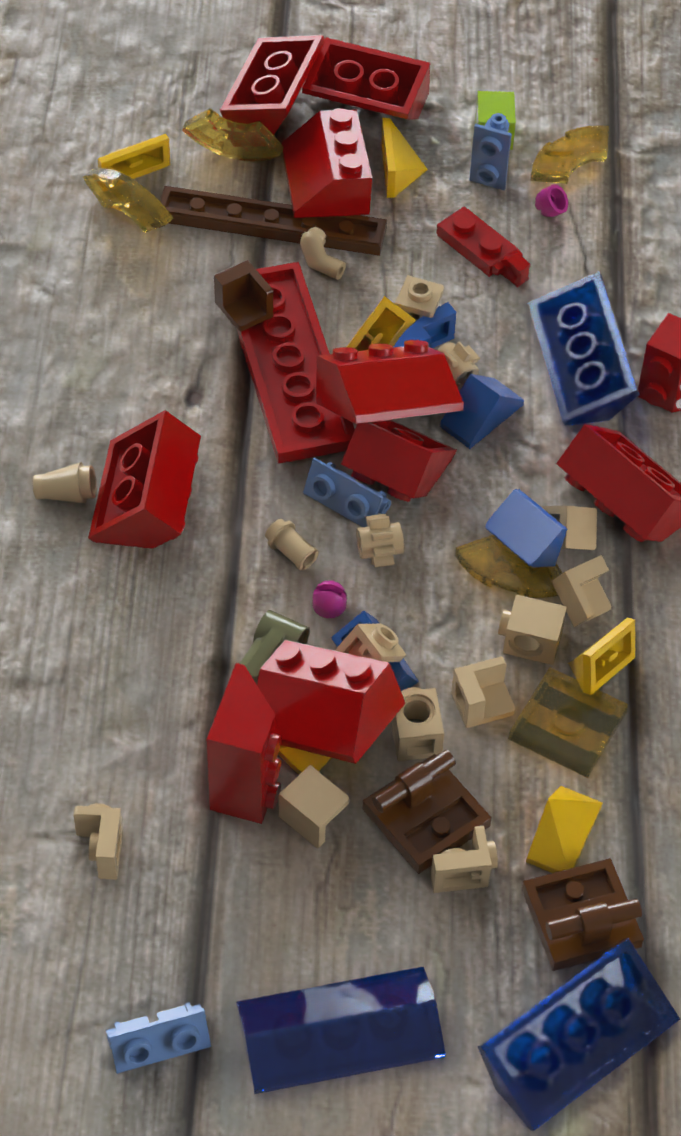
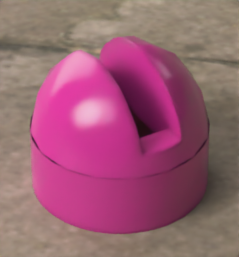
[535,184,568,217]
[312,580,347,618]

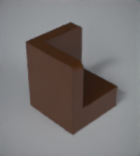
[214,260,273,332]

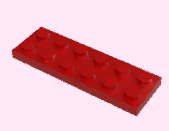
[237,262,355,464]

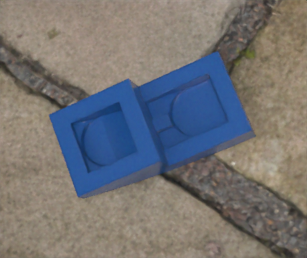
[393,302,457,348]

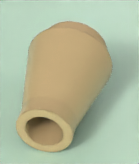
[33,462,97,504]

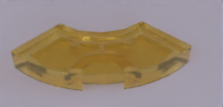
[181,108,284,161]
[530,125,609,184]
[83,168,173,232]
[455,535,562,598]

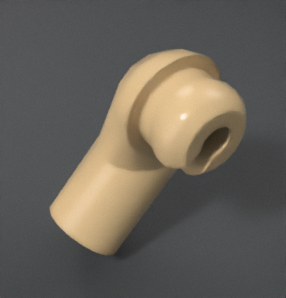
[300,227,346,280]

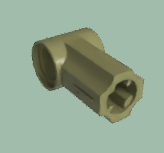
[240,610,310,684]

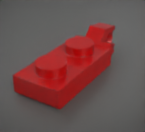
[436,206,531,287]

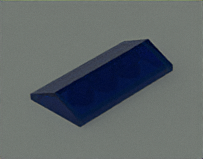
[528,271,640,426]
[478,938,680,1131]
[236,967,446,1094]

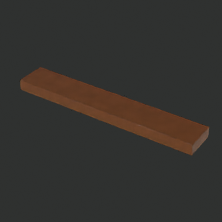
[156,186,387,256]

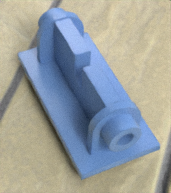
[469,113,512,191]
[303,458,391,527]
[106,1002,211,1074]

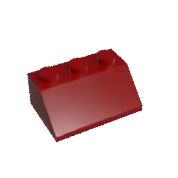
[220,35,325,145]
[302,37,430,120]
[281,108,372,218]
[316,340,464,424]
[88,410,201,549]
[556,424,681,542]
[257,640,406,764]
[206,663,281,824]

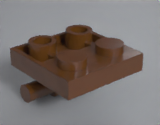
[362,750,492,874]
[521,858,644,971]

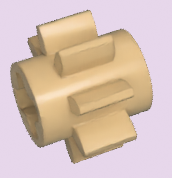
[437,342,480,391]
[356,514,404,568]

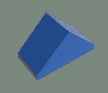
[440,374,524,449]

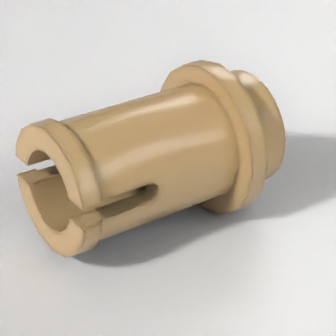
[265,519,319,571]

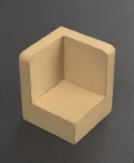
[541,506,597,550]
[552,555,611,627]
[451,656,515,728]
[279,765,349,848]

